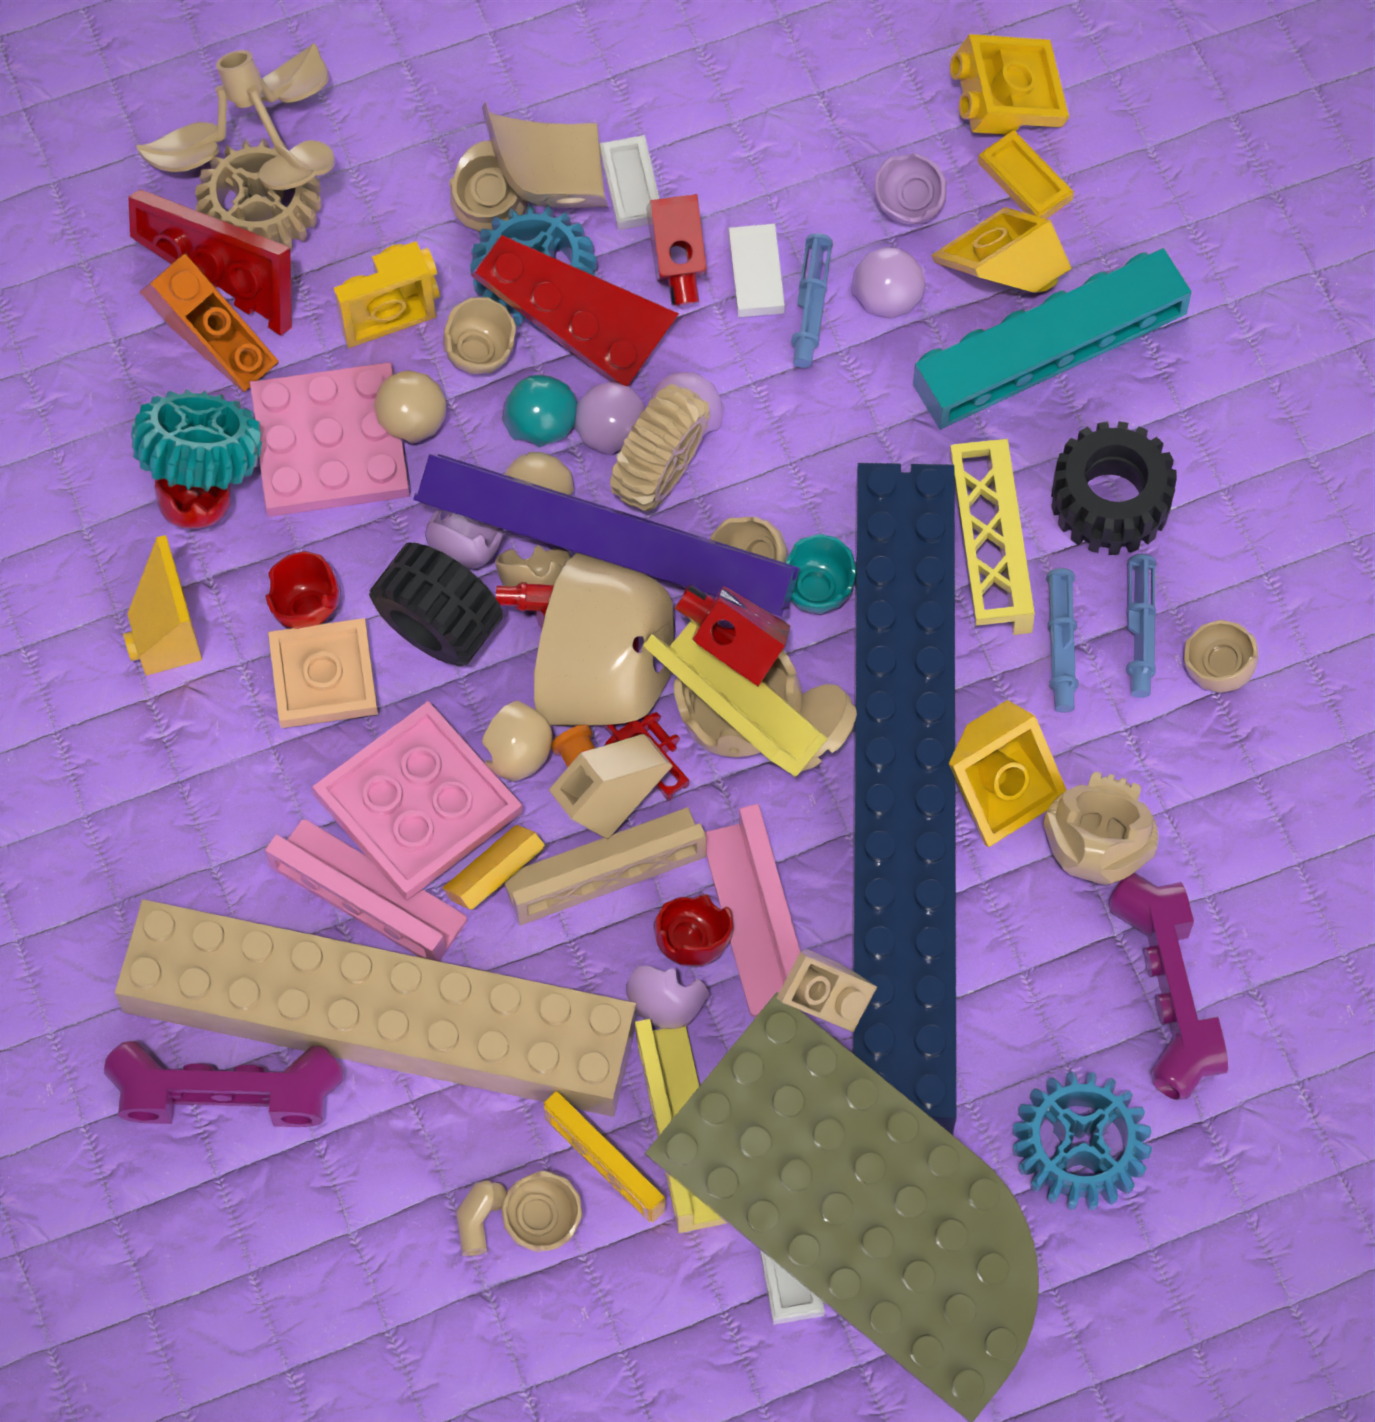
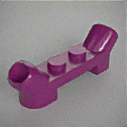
[1109,873,1228,1100]
[104,1041,343,1127]

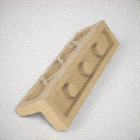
[503,807,706,926]

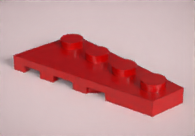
[128,189,292,336]
[471,235,679,386]

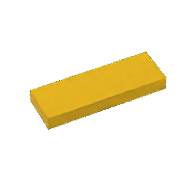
[544,1090,666,1223]

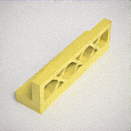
[950,438,1035,635]
[643,620,828,777]
[635,1019,727,1234]

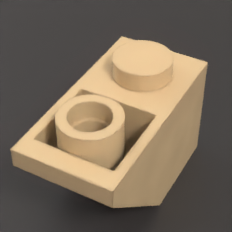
[549,734,672,839]
[776,949,877,1032]

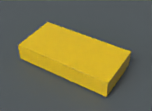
[978,130,1074,219]
[442,825,545,910]

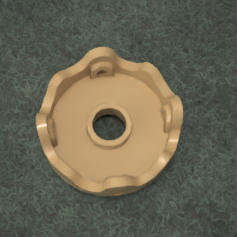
[674,650,802,757]

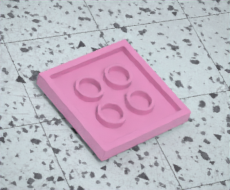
[250,362,410,517]
[312,701,522,901]

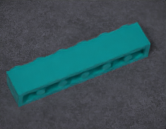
[913,248,1192,430]

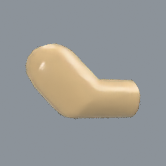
[456,1180,507,1256]

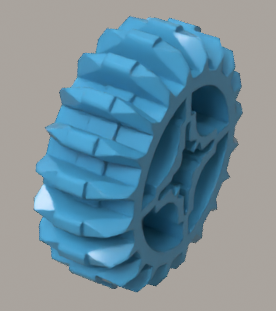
[470,204,597,329]
[1012,1071,1152,1211]

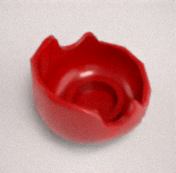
[155,479,231,529]
[265,551,340,629]
[653,894,734,968]

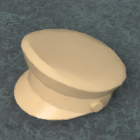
[449,140,529,232]

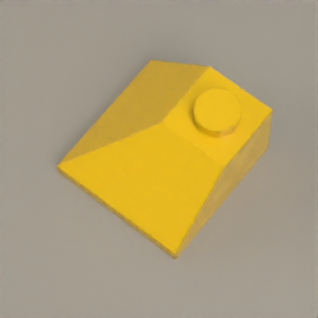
[931,207,1072,293]
[123,535,202,676]
[949,700,1067,847]

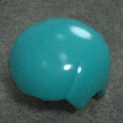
[502,374,578,447]
[785,534,856,614]

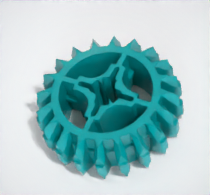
[131,389,262,492]

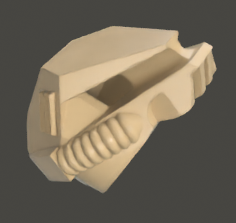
[1043,772,1158,885]

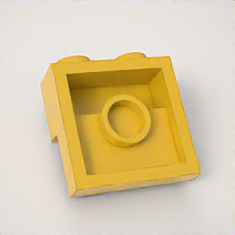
[950,34,1069,135]
[333,241,440,349]

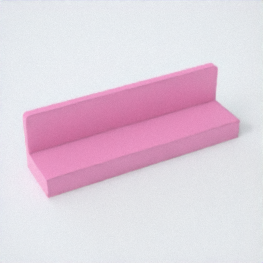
[704,804,800,1017]
[265,819,467,962]

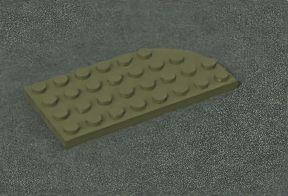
[644,992,1039,1422]

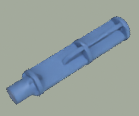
[791,233,833,368]
[1126,554,1156,698]
[1046,568,1079,713]

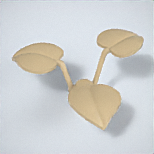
[136,43,335,190]

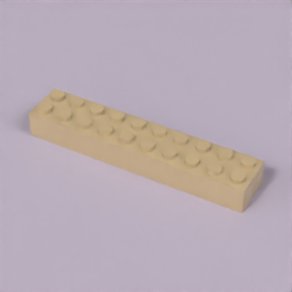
[115,899,637,1117]

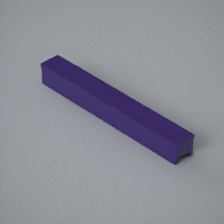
[413,454,800,617]

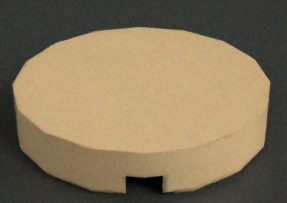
[785,684,857,771]

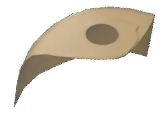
[482,102,608,208]
[534,552,674,725]

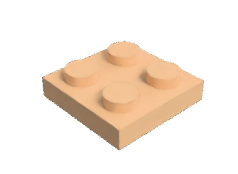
[268,618,378,728]

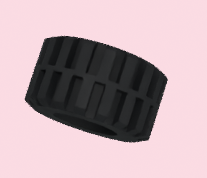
[1051,421,1177,555]
[369,542,503,666]

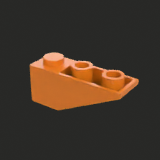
[140,254,279,393]

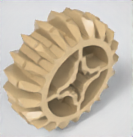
[195,137,322,250]
[610,383,710,512]

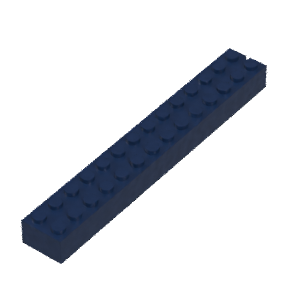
[851,463,957,1135]

